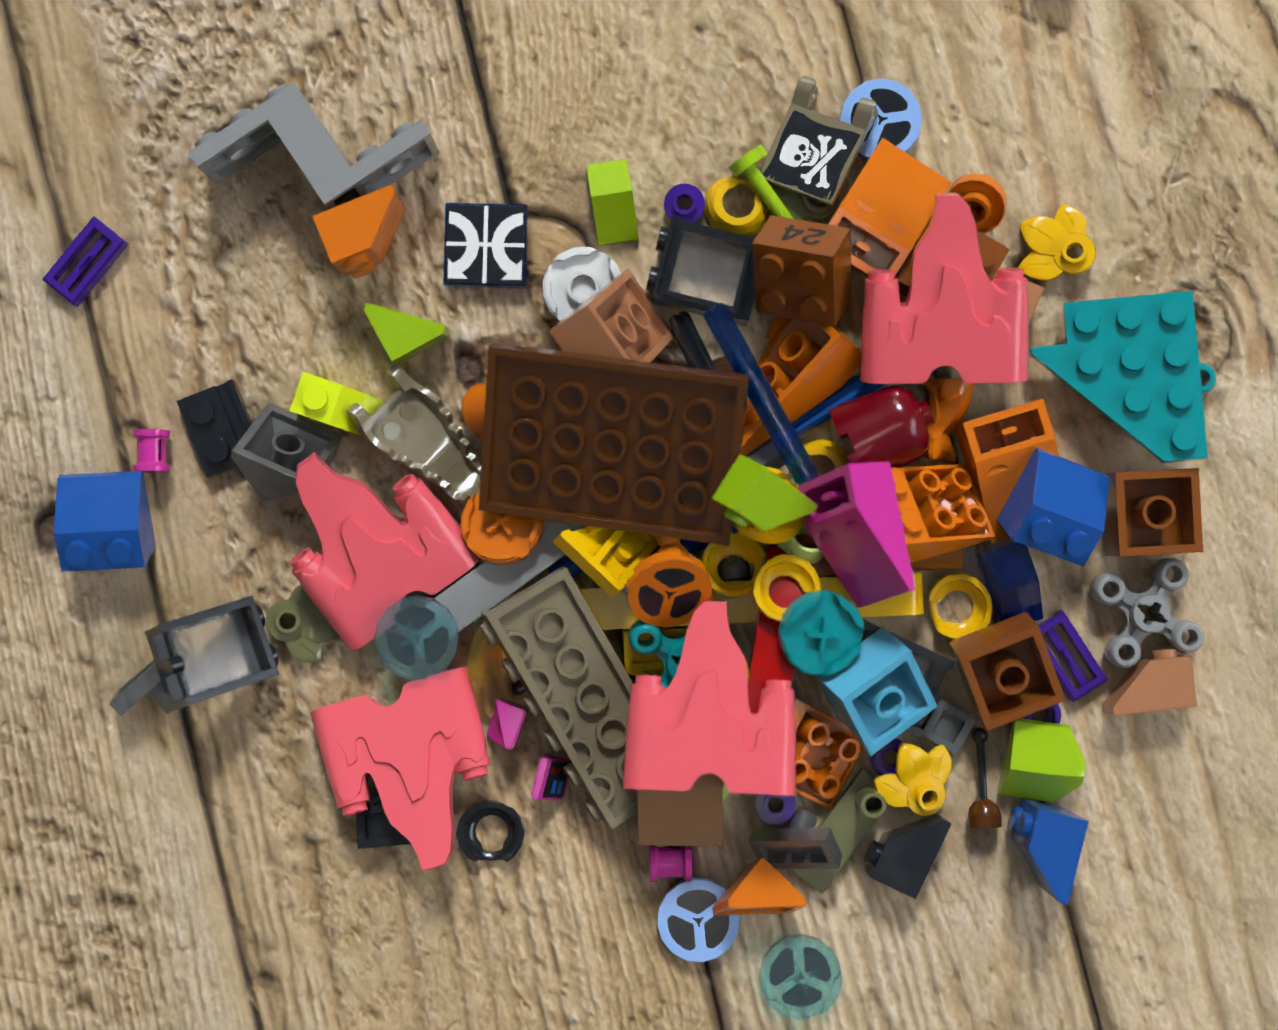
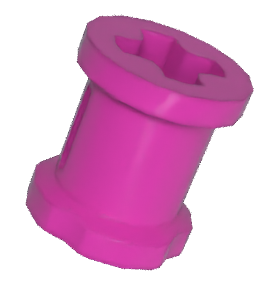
[132,429,170,473]
[650,845,692,882]

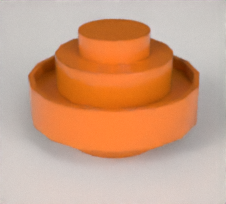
[948,173,1007,233]

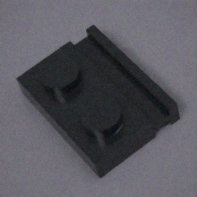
[176,379,252,478]

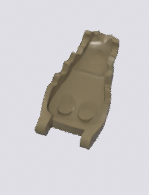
[346,364,481,505]

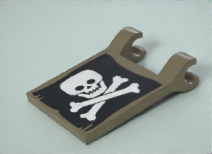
[760,76,878,207]

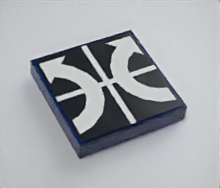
[443,203,528,289]

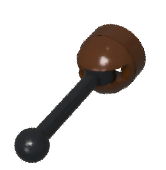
[968,727,1002,828]

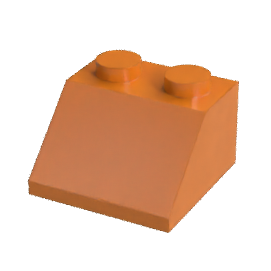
[312,184,406,278]

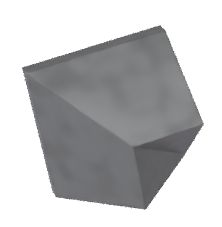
[231,402,343,502]

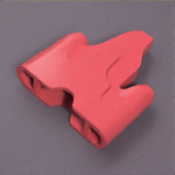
[860,193,1029,384]
[290,453,480,651]
[622,601,796,796]
[310,667,490,871]

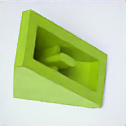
[586,159,639,247]
[364,302,450,365]

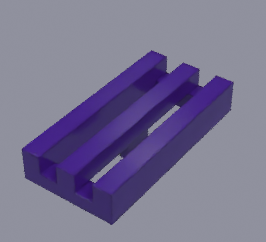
[42,216,129,307]
[1039,610,1108,702]

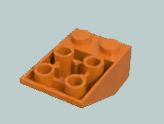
[827,138,952,278]
[954,398,1059,544]
[891,464,996,563]
[795,696,864,810]

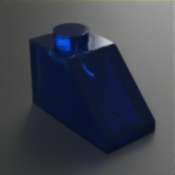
[976,541,1043,621]

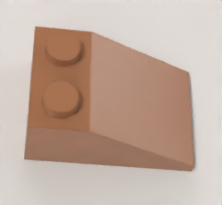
[549,269,675,362]

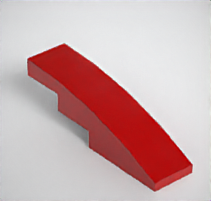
[747,546,804,715]

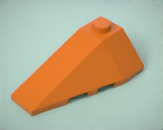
[741,316,861,456]

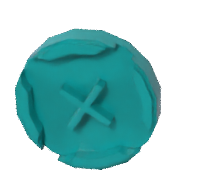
[778,590,864,676]

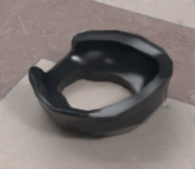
[456,800,525,862]

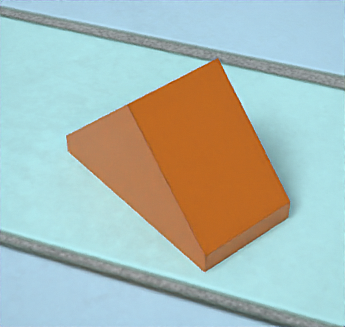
[712,857,806,916]

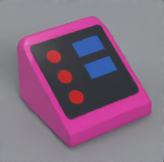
[530,753,569,800]

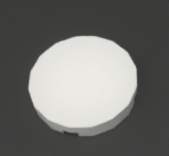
[543,247,621,321]

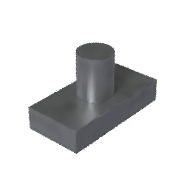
[109,639,187,716]
[748,810,843,869]

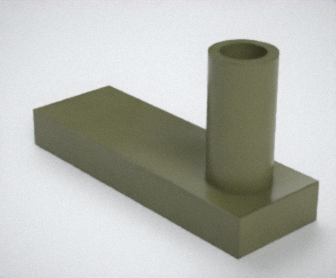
[789,768,889,894]

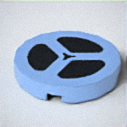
[839,78,922,161]
[657,877,740,962]

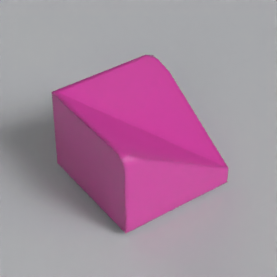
[487,697,528,750]

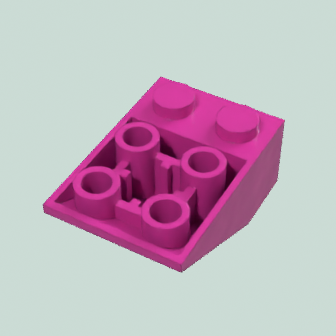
[798,462,915,608]

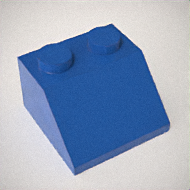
[997,448,1109,567]
[54,471,156,572]
[1008,798,1089,905]

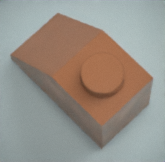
[1102,648,1197,716]

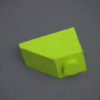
[712,454,818,531]

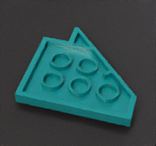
[1030,291,1208,463]

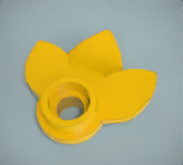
[1018,204,1096,281]
[874,742,952,816]

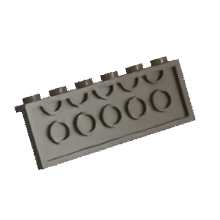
[480,566,638,829]

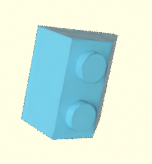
[816,627,938,756]

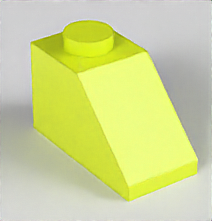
[290,372,384,436]

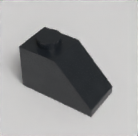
[863,814,952,899]

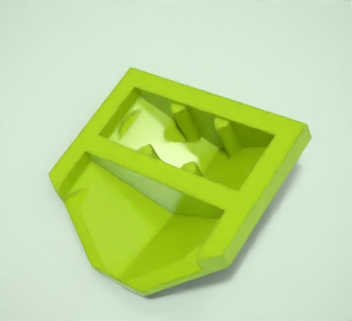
[997,718,1087,803]

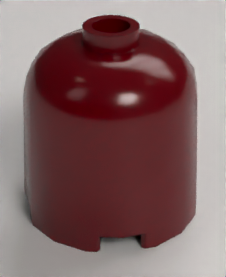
[829,385,935,468]

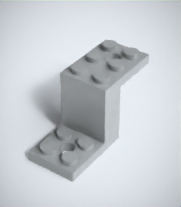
[188,82,440,209]

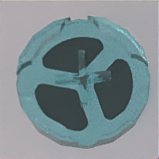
[374,595,460,680]
[759,934,843,1020]

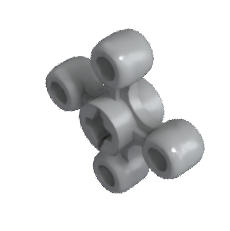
[1089,558,1204,668]

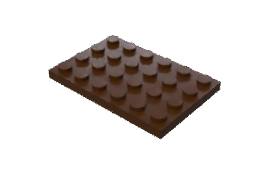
[479,342,749,546]

